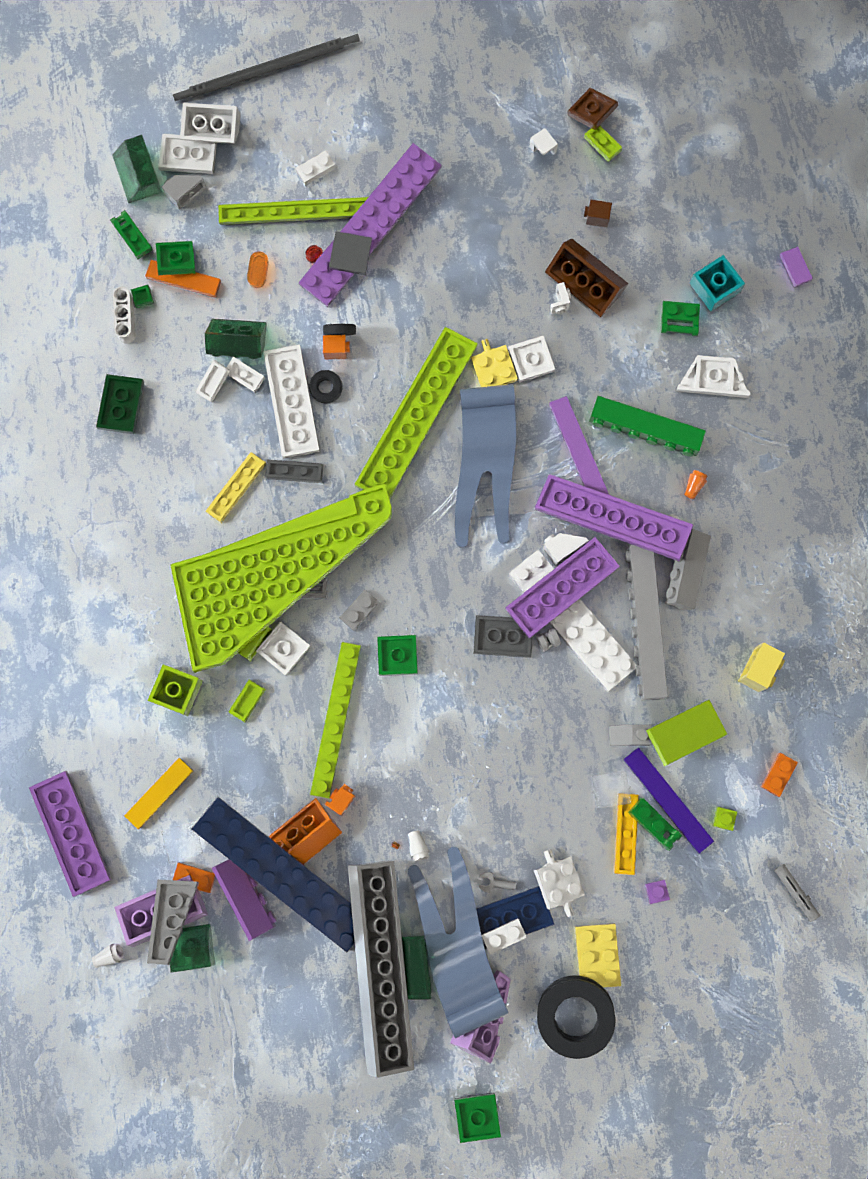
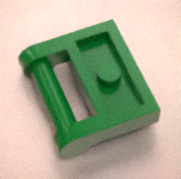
[660,301,700,336]

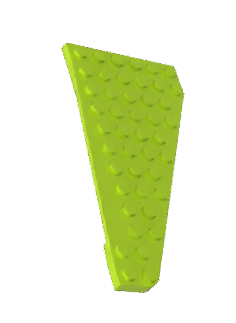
[170,484,392,673]

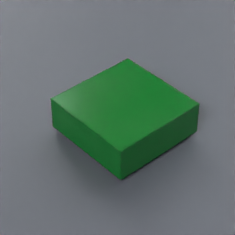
[131,285,154,308]

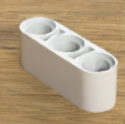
[113,287,135,344]

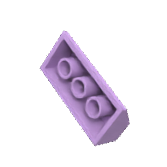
[114,875,208,947]

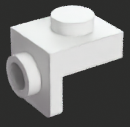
[550,282,571,314]

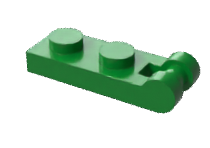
[110,210,153,259]
[628,798,682,851]

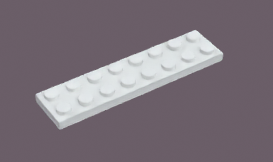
[508,550,636,692]

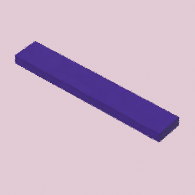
[623,747,715,854]

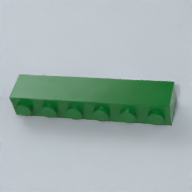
[589,396,706,457]

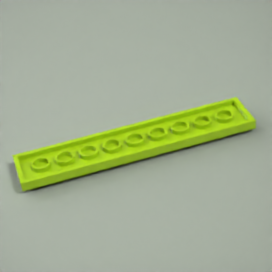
[354,327,478,499]

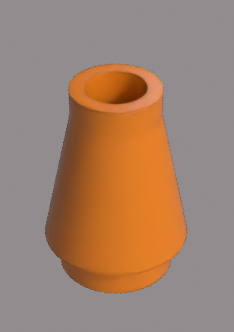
[684,470,708,500]

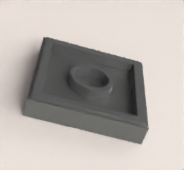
[329,231,372,275]

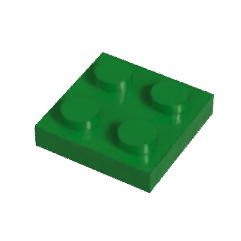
[156,241,195,275]
[377,635,418,676]
[454,1093,501,1143]

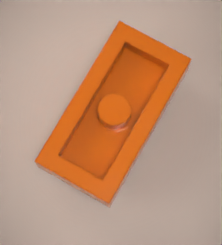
[761,753,798,797]
[173,862,216,893]

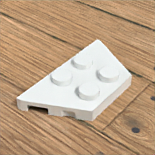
[677,355,750,398]

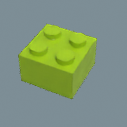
[147,664,203,716]

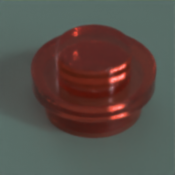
[305,245,323,263]

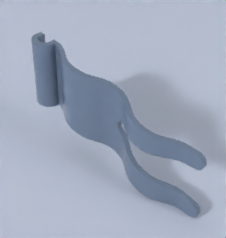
[455,384,516,548]
[408,847,509,1039]

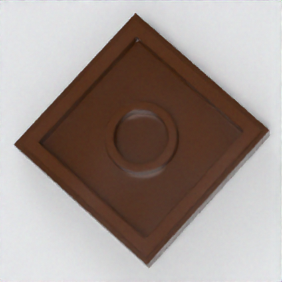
[567,87,618,130]

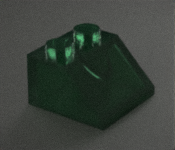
[170,924,215,973]

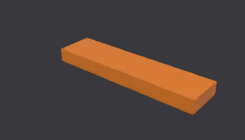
[145,260,221,298]

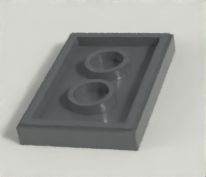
[473,615,532,658]

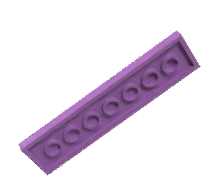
[535,474,693,561]

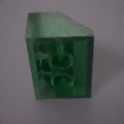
[112,135,163,203]
[205,319,267,359]
[401,933,432,1000]

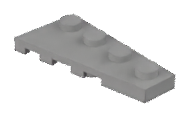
[147,879,199,965]

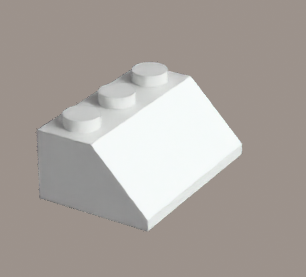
[180,103,241,144]

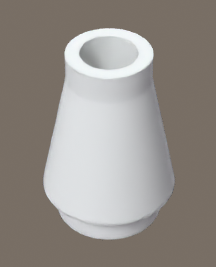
[408,830,430,862]
[92,943,124,968]

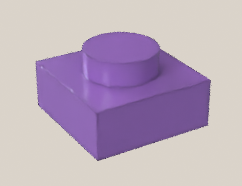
[645,879,670,904]

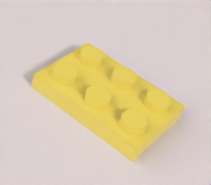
[575,923,621,988]

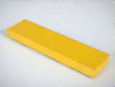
[124,758,194,829]
[614,793,639,875]

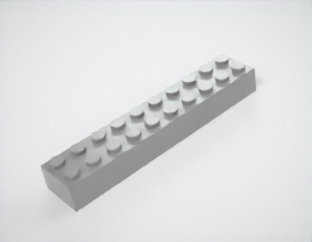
[348,861,414,1078]

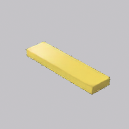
[206,452,266,523]

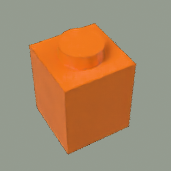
[323,335,350,360]

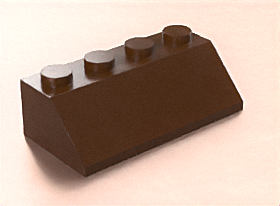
[545,239,629,317]

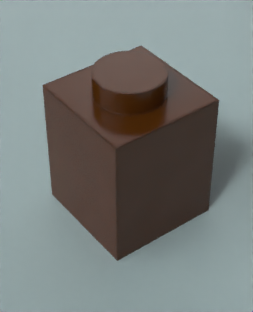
[584,199,612,228]

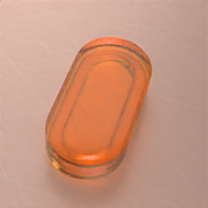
[247,251,269,288]

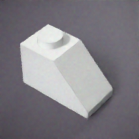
[543,533,589,566]

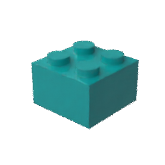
[689,255,745,312]

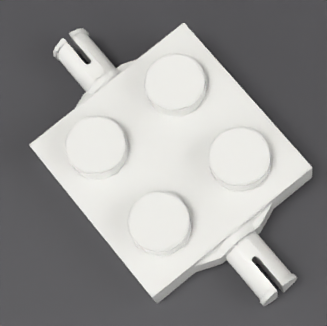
[534,849,585,917]

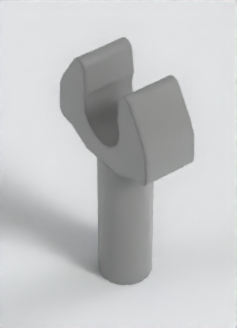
[479,872,516,893]

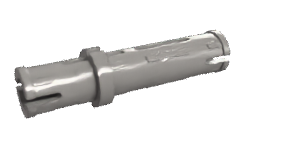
[774,864,820,922]

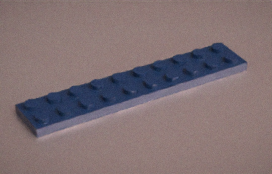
[191,796,355,952]

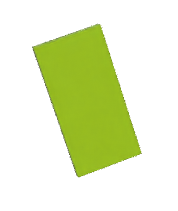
[646,700,727,766]

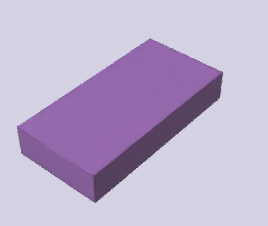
[780,247,813,288]

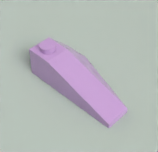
[450,970,511,1063]

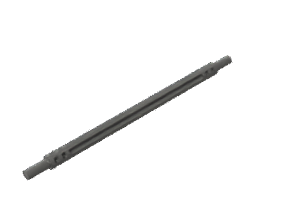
[173,34,360,101]

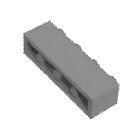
[665,529,711,610]

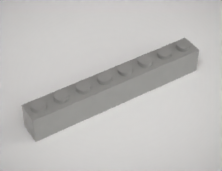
[625,545,668,701]

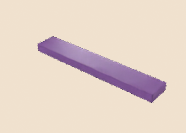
[549,396,609,495]

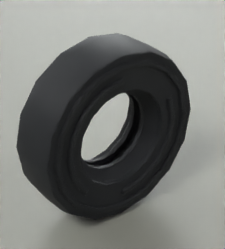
[323,324,356,336]
[309,370,343,404]

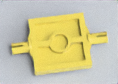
[471,339,518,387]

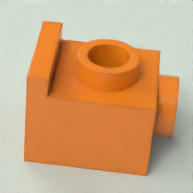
[325,784,355,816]

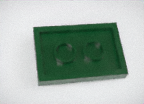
[96,374,144,434]

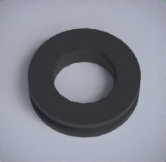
[537,975,616,1059]

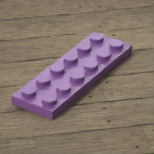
[505,537,620,639]
[29,771,112,897]

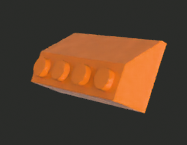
[269,798,342,865]

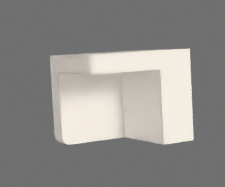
[529,128,558,155]

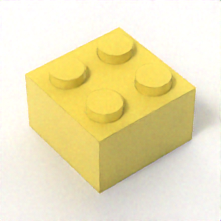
[738,642,785,692]

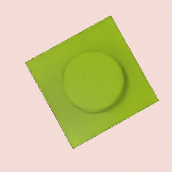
[712,807,737,831]

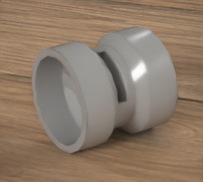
[536,627,561,652]

